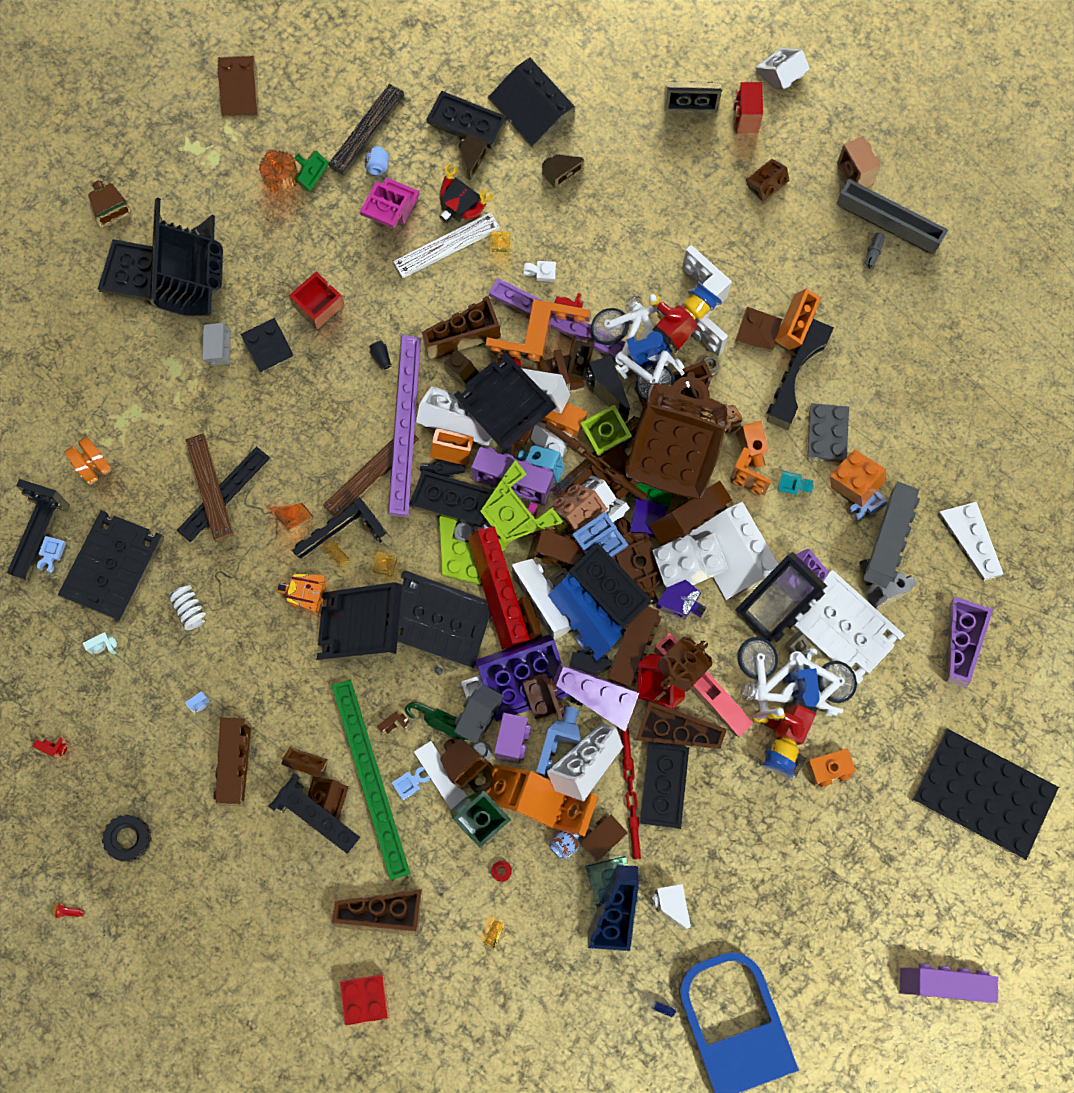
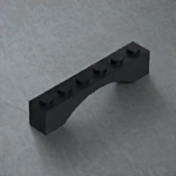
[766,319,834,430]

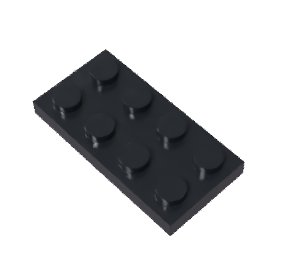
[426,90,507,149]
[409,470,494,528]
[569,543,653,629]
[639,742,689,830]

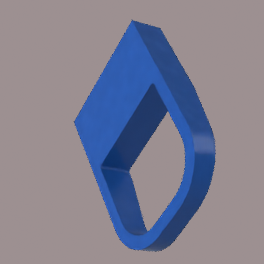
[680,953,799,1093]

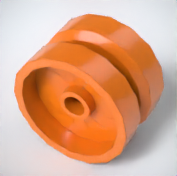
[64,436,113,486]

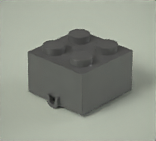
[454,685,504,744]

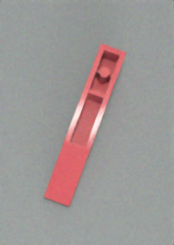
[653,633,753,738]

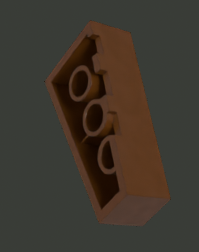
[649,481,732,545]

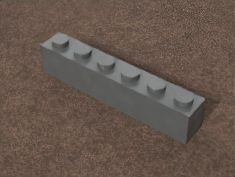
[836,179,948,255]
[863,481,920,588]

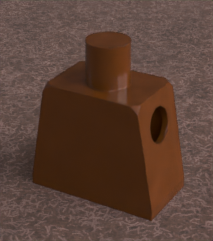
[440,739,490,790]

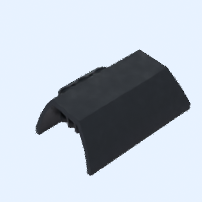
[150,197,223,317]

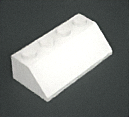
[416,386,492,446]
[512,559,573,640]

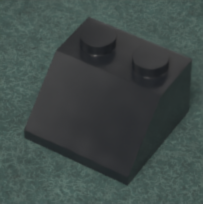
[240,318,294,374]

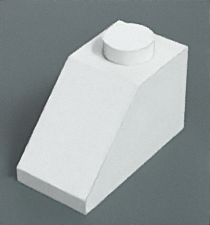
[531,422,572,458]

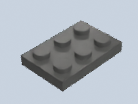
[807,403,849,463]

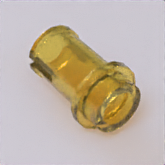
[325,541,350,567]
[483,920,505,949]

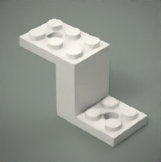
[681,245,732,356]

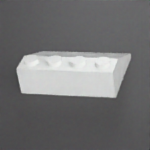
[689,502,778,601]

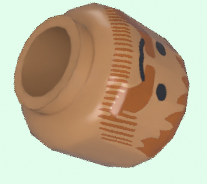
[724,403,743,433]

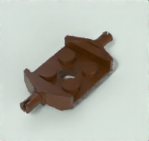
[615,521,663,604]
[657,637,712,692]

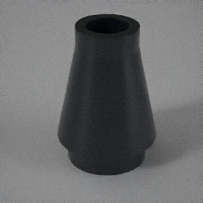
[369,340,392,370]

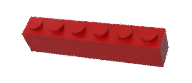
[468,527,530,650]

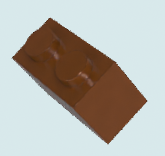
[580,814,628,863]

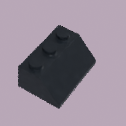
[664,81,722,112]

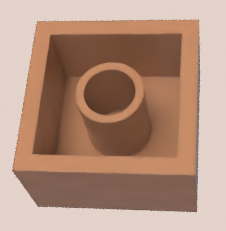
[837,136,881,187]

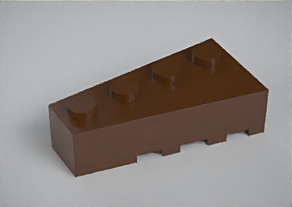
[422,296,501,359]
[527,529,616,571]
[608,607,662,686]
[636,701,727,749]
[213,717,252,806]
[332,889,423,936]

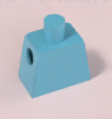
[518,445,565,483]

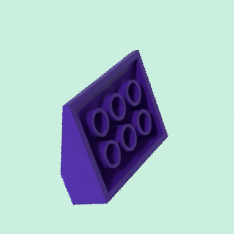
[475,634,570,721]

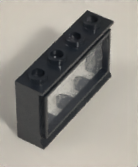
[735,552,827,643]

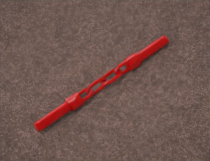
[621,728,641,860]

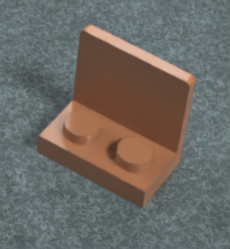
[550,484,607,532]

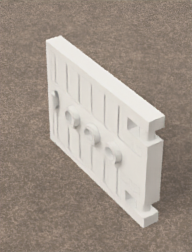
[793,570,905,686]

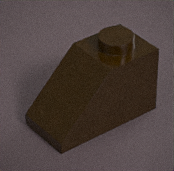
[458,134,488,180]
[542,154,584,189]
[567,334,595,380]
[444,350,480,389]

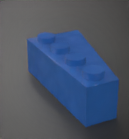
[548,573,626,661]

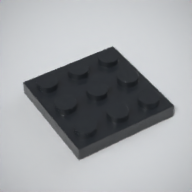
[98,239,152,301]

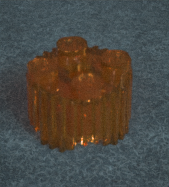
[259,149,298,194]

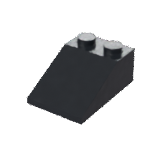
[586,356,630,422]

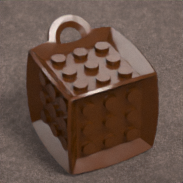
[625,377,729,499]

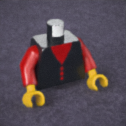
[439,164,493,224]

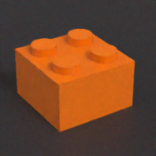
[830,449,886,507]

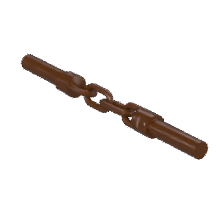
[545,421,648,502]

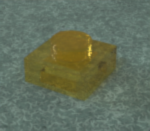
[492,232,511,252]
[373,552,398,577]

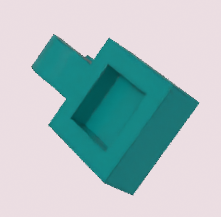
[778,470,814,495]

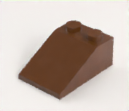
[218,56,258,117]

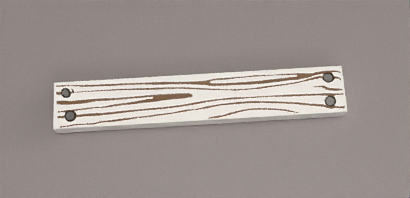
[393,213,500,279]

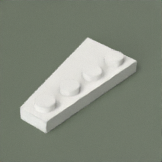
[938,502,1003,581]

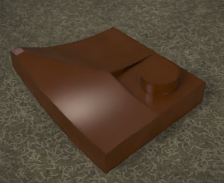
[734,307,782,352]

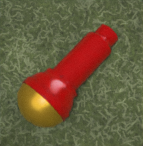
[51,903,84,918]

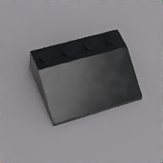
[488,57,575,148]

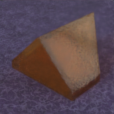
[267,503,314,535]

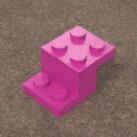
[360,177,420,229]

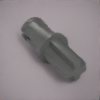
[863,232,886,269]

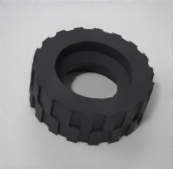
[102,814,152,862]

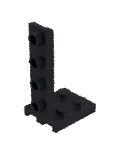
[7,479,70,580]
[291,497,394,559]
[267,773,361,854]

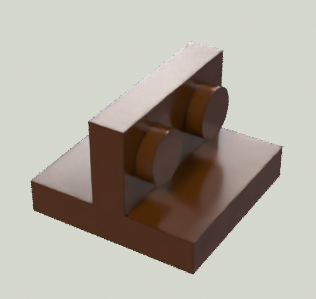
[539,349,584,393]
[307,777,349,820]

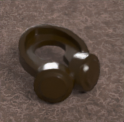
[469,763,493,792]

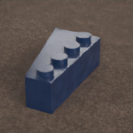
[587,865,639,951]

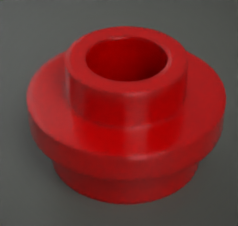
[491,861,512,882]

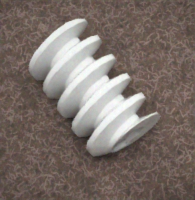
[169,585,206,630]

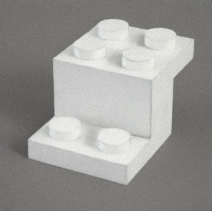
[581,475,629,523]
[653,533,728,587]

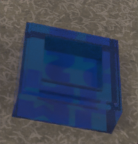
[652,1001,676,1018]

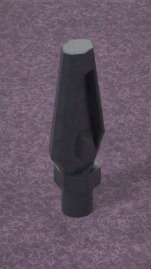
[420,459,465,476]

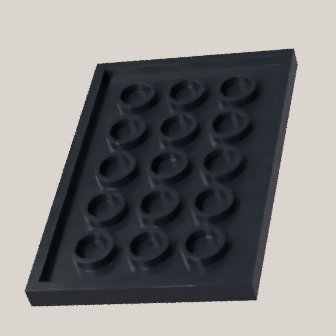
[911,728,1059,861]

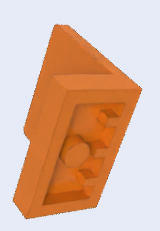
[730,447,772,495]

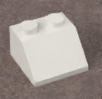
[755,48,810,89]
[652,884,691,930]

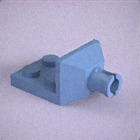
[536,706,581,778]

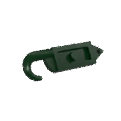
[405,702,480,741]

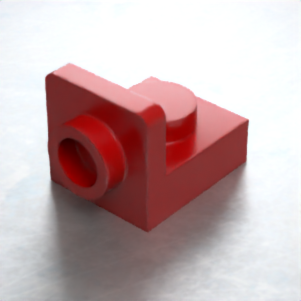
[554,293,584,308]
[32,737,69,760]

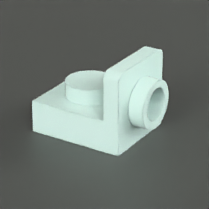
[83,632,118,655]

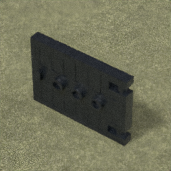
[454,351,557,451]
[58,510,164,622]
[397,570,491,669]
[316,582,402,662]

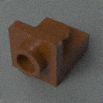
[377,711,410,735]

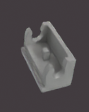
[202,323,231,365]

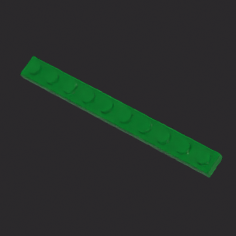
[331,679,411,881]

